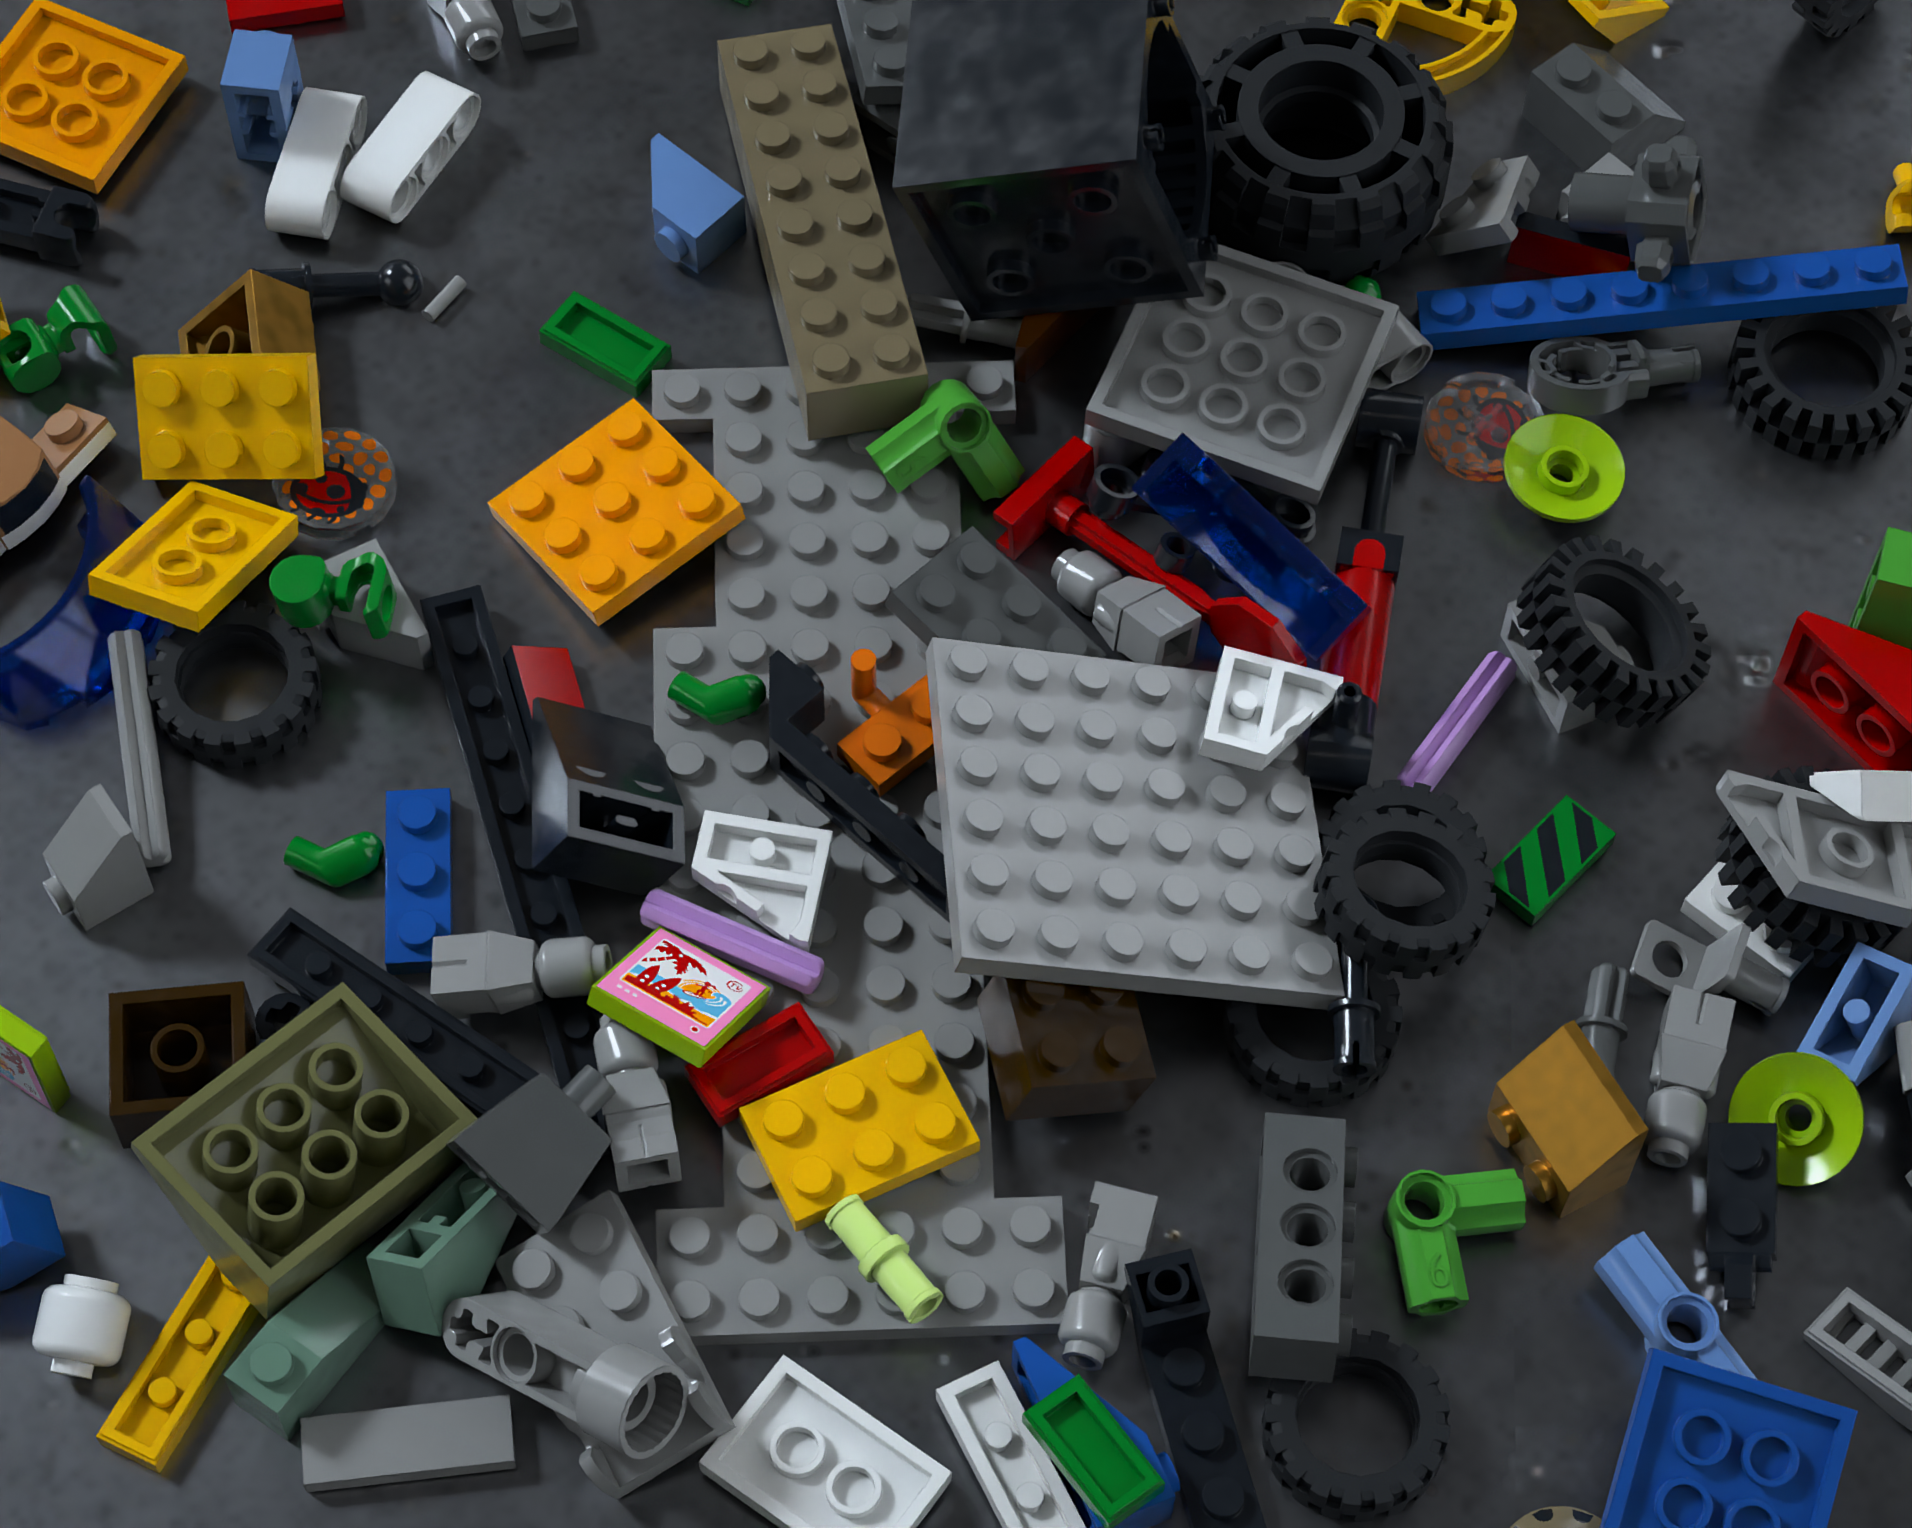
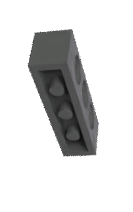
[1248,1112,1358,1383]

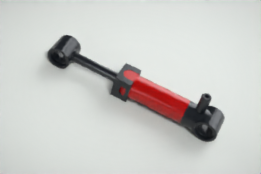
[1303,387,1424,794]

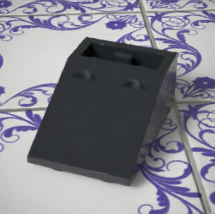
[532,697,685,897]

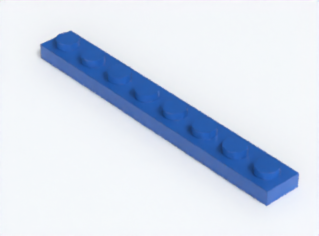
[1417,244,1908,350]

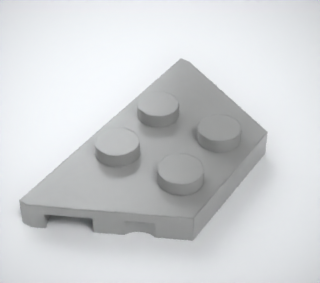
[1716,770,1912,928]

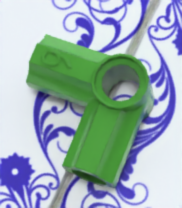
[865,379,1026,501]
[1383,1168,1526,1317]

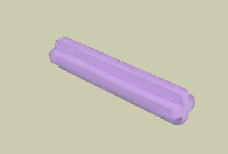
[1397,651,1517,792]
[640,889,825,994]

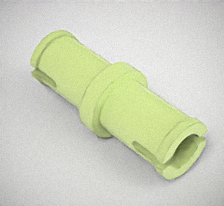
[825,1194,944,1324]

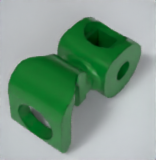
[0,284,117,393]
[269,552,397,639]

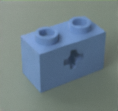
[220,29,304,163]

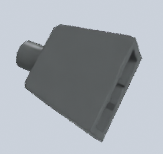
[446,1064,616,1234]

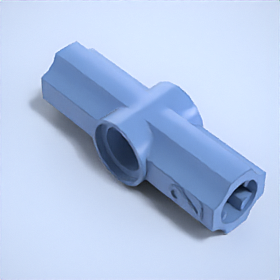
[1593,1231,1757,1380]

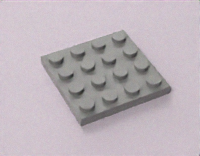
[1084,244,1399,505]

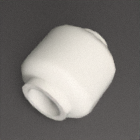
[32,1274,131,1379]

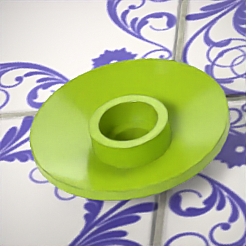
[1503,414,1625,523]
[1728,1052,1864,1186]

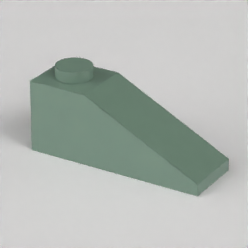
[366,1162,517,1337]
[223,1241,385,1442]

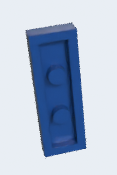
[385,788,453,975]

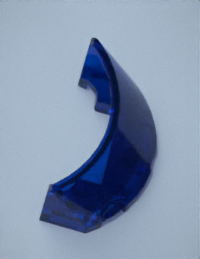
[1131,432,1372,662]
[0,475,160,731]

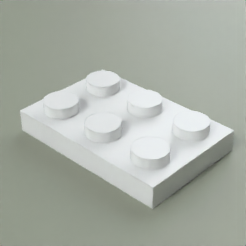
[699,1354,952,1528]

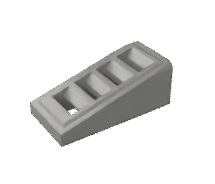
[1803,1287,1912,1432]

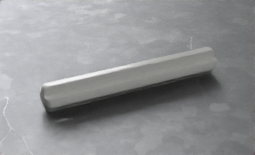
[107,629,172,868]

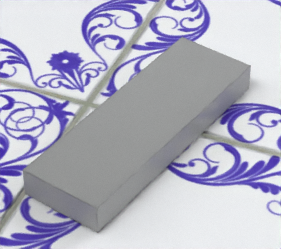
[300,1394,516,1492]

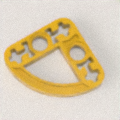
[1334,0,1517,96]

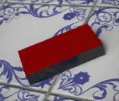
[1507,212,1630,277]
[503,645,585,756]

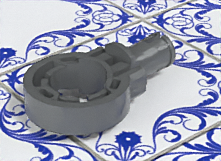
[1527,336,1701,415]

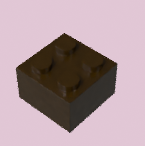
[977,976,1157,1121]
[109,981,256,1149]

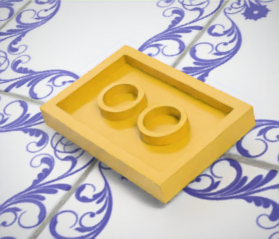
[133,353,325,480]
[88,480,299,633]
[739,1029,980,1232]

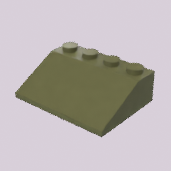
[131,982,478,1320]

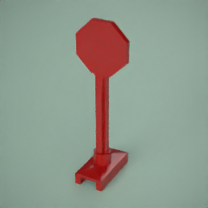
[993,435,1307,667]

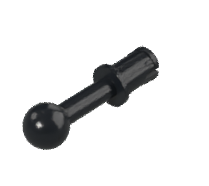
[248,259,424,310]
[1328,894,1381,1078]

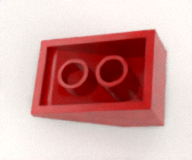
[1772,610,1912,771]

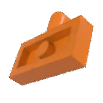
[837,649,935,797]

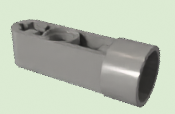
[442,1290,689,1459]

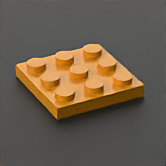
[0,0,189,195]
[487,398,746,627]

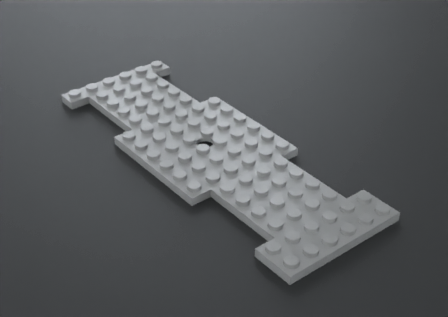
[652,360,1068,1346]

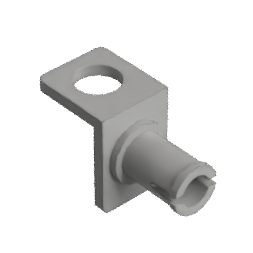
[1630,919,1790,1016]

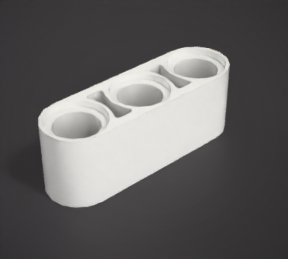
[340,71,481,224]
[265,87,368,240]

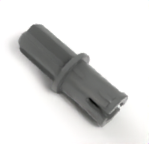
[1576,963,1630,1077]

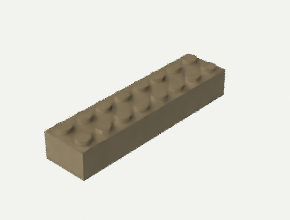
[717,24,928,441]

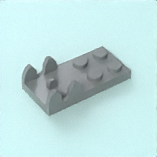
[495,1189,736,1500]

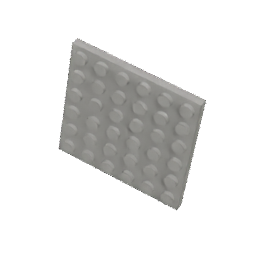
[925,637,1345,1010]

